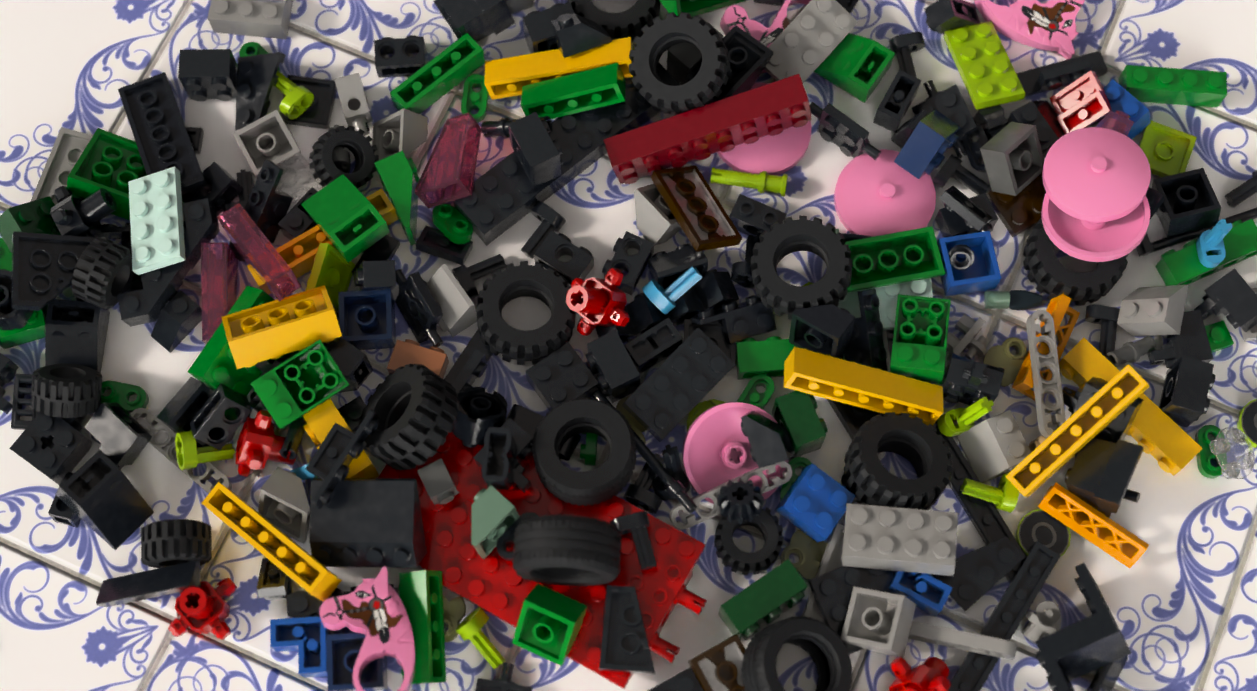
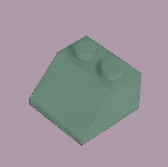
[471,485,520,560]

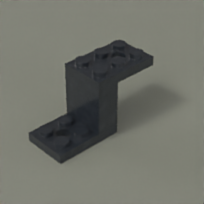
[1035,563,1131,691]

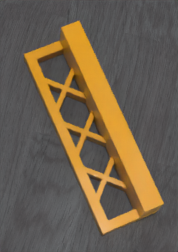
[1012,294,1080,401]
[1038,483,1149,568]

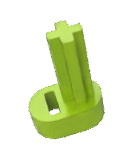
[273,71,314,120]
[937,397,994,437]
[175,431,235,470]
[960,474,1019,513]
[455,607,505,669]

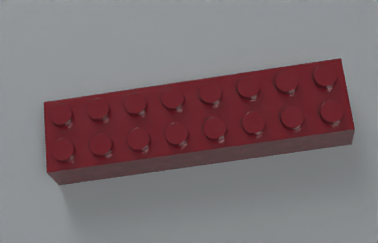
[603,74,812,184]

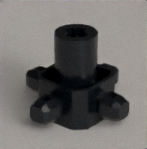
[50,186,117,238]

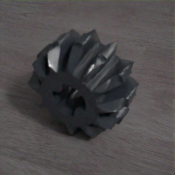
[717,478,764,525]

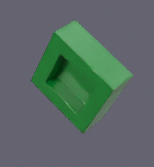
[1205,320,1234,353]

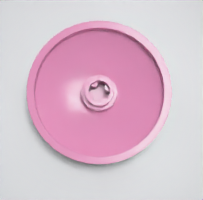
[717,82,811,175]
[1042,127,1151,222]
[834,149,936,237]
[1041,193,1150,262]
[682,402,788,504]

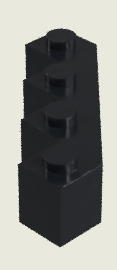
[117,198,220,327]
[595,269,739,343]

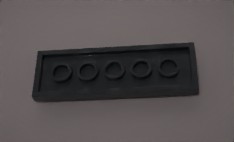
[118,72,207,195]

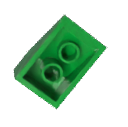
[375,150,420,246]

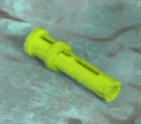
[710,167,788,197]

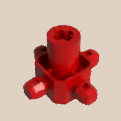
[566,268,630,336]
[236,410,298,477]
[168,578,237,640]
[889,657,951,691]

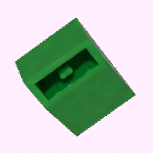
[814,33,895,103]
[301,174,390,263]
[890,294,951,384]
[250,339,350,429]

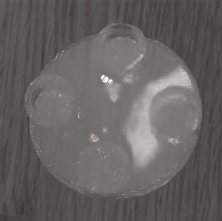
[1210,427,1255,479]

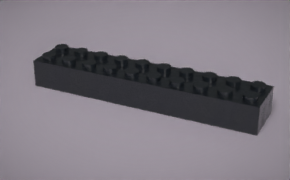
[452,63,680,246]

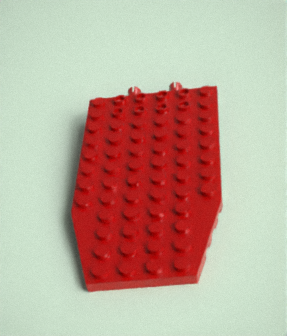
[378,431,707,690]

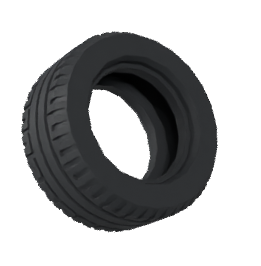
[513,515,621,586]
[741,616,853,691]

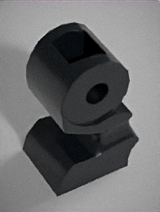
[973,105,1009,139]

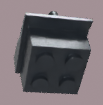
[433,0,515,42]
[1064,438,1144,518]

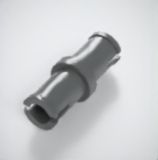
[1106,336,1156,368]

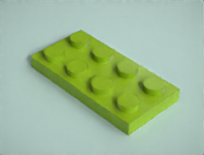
[944,21,1025,110]

